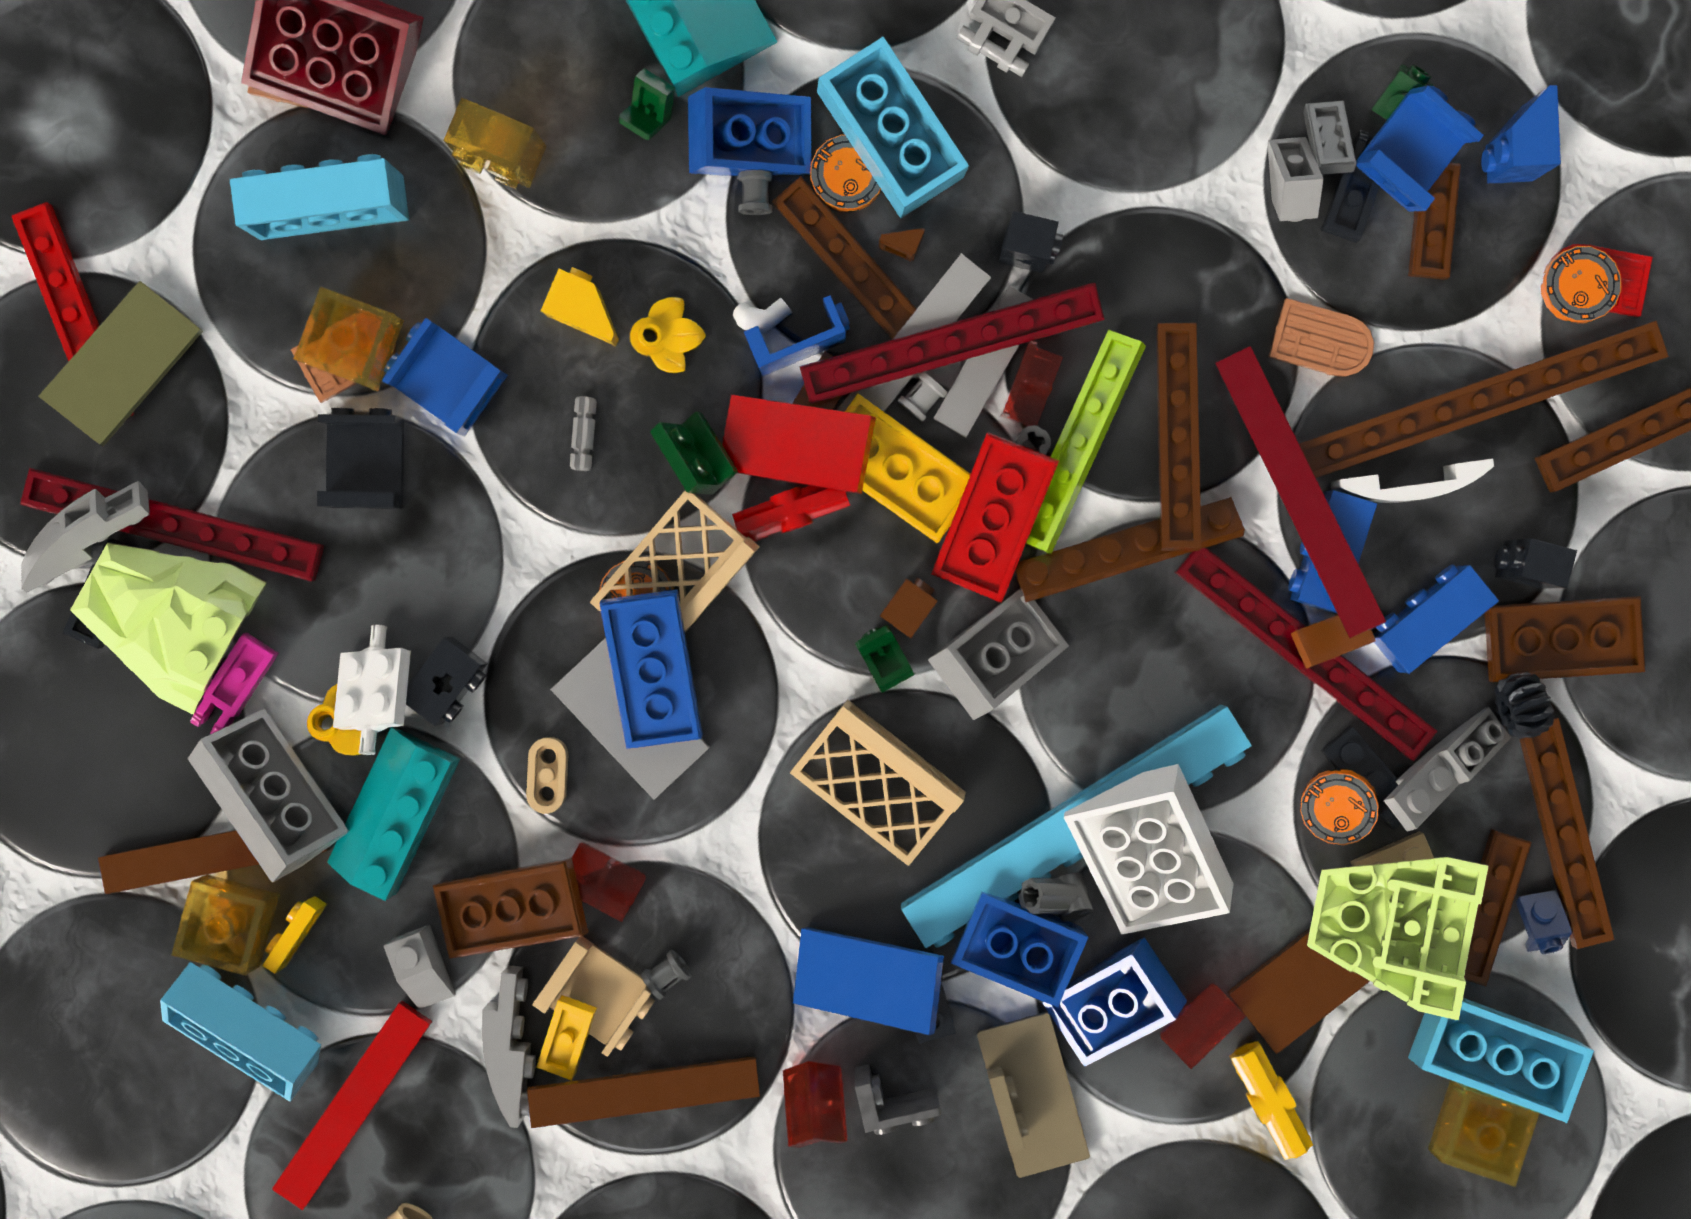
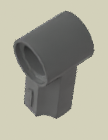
[1018,873,1094,921]

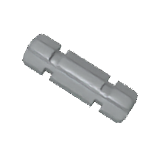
[570,396,597,471]

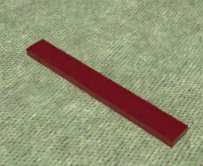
[799,282,1105,404]
[1215,346,1386,639]
[20,468,325,581]
[1175,547,1438,761]

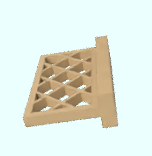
[590,490,760,632]
[790,699,966,866]

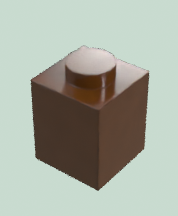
[879,577,937,638]

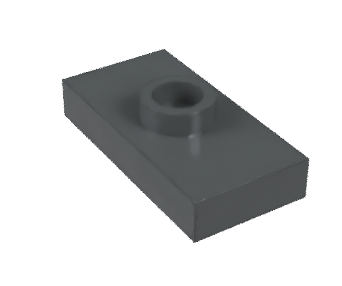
[1303,101,1356,174]

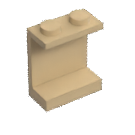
[532,936,655,1057]

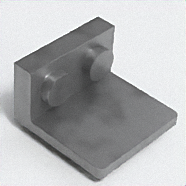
[855,1064,941,1135]

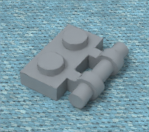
[956,0,1056,77]

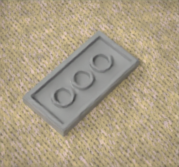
[550,638,710,800]

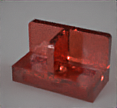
[1000,340,1063,427]
[572,842,646,922]
[1160,983,1246,1069]
[783,1061,848,1148]

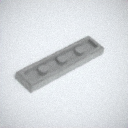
[933,286,1033,437]

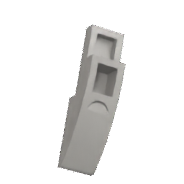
[21,481,150,593]
[1384,707,1511,831]
[482,965,536,1128]

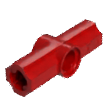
[732,486,850,542]

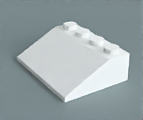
[1064,764,1233,934]

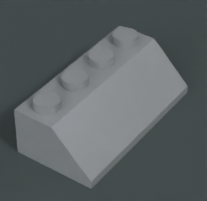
[188,708,349,883]

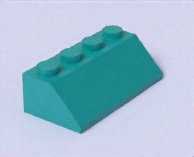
[327,727,461,901]

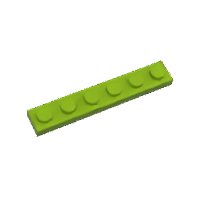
[1026,330,1146,554]

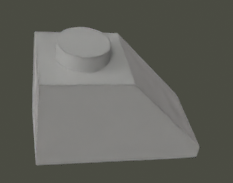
[1268,137,1323,222]
[384,925,456,1009]

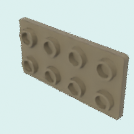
[977,1012,1090,1178]

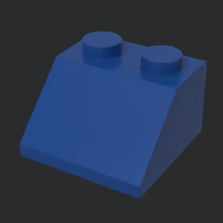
[1481,85,1561,184]

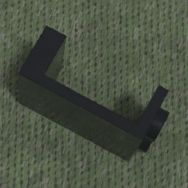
[317,408,404,509]

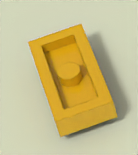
[262,896,327,974]
[536,995,597,1081]

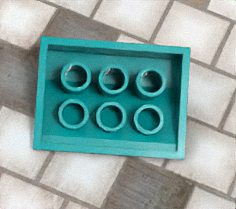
[626,0,777,97]

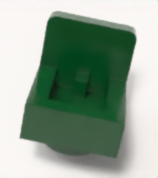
[1372,64,1433,120]
[619,68,676,140]
[855,625,915,693]

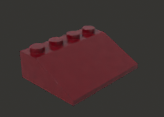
[241,0,424,135]

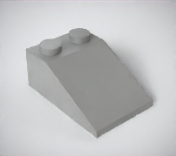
[928,588,1069,720]

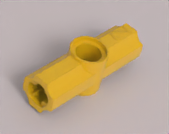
[1229,1041,1313,1160]

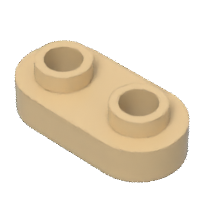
[526,737,569,814]

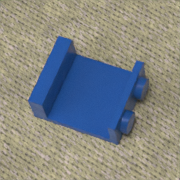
[1356,86,1484,212]
[744,295,850,377]
[382,318,508,437]

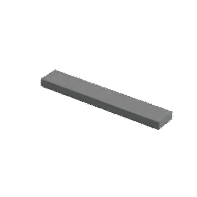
[836,253,991,412]

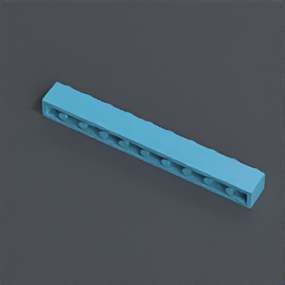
[901,704,1252,948]

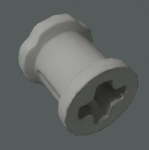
[898,372,948,422]

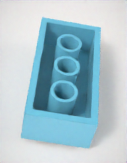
[817,37,969,218]
[230,154,409,240]
[160,962,321,1102]
[1408,998,1594,1123]

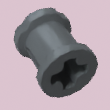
[738,170,772,215]
[1014,426,1051,455]
[641,950,692,1000]

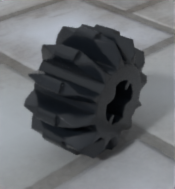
[1494,672,1554,739]

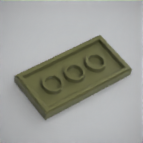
[38,281,203,447]

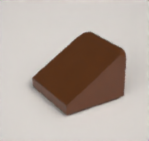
[879,228,925,262]

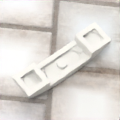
[1330,459,1494,503]

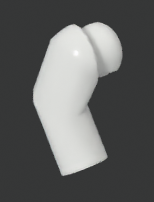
[733,298,792,333]

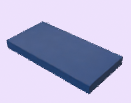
[599,589,703,749]
[793,927,944,1035]

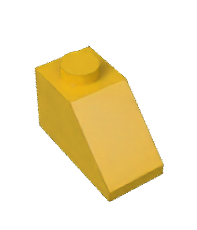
[541,267,619,346]

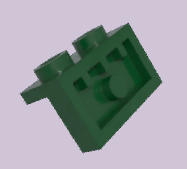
[650,412,737,495]

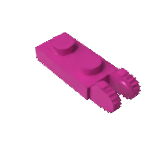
[190,633,279,734]

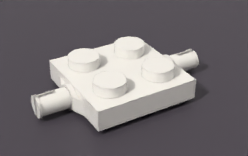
[333,625,411,755]

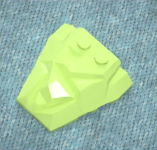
[70,543,267,714]
[1307,857,1488,1020]

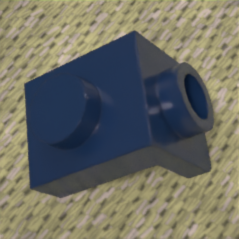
[1516,890,1572,954]

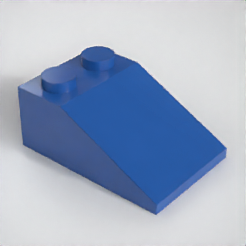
[688,87,812,176]
[951,892,1089,1008]
[1042,937,1187,1067]

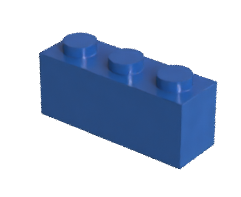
[1288,490,1377,614]
[1373,564,1499,674]

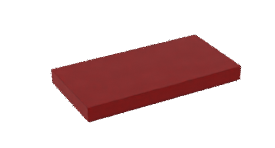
[722,395,876,494]
[931,432,1060,603]

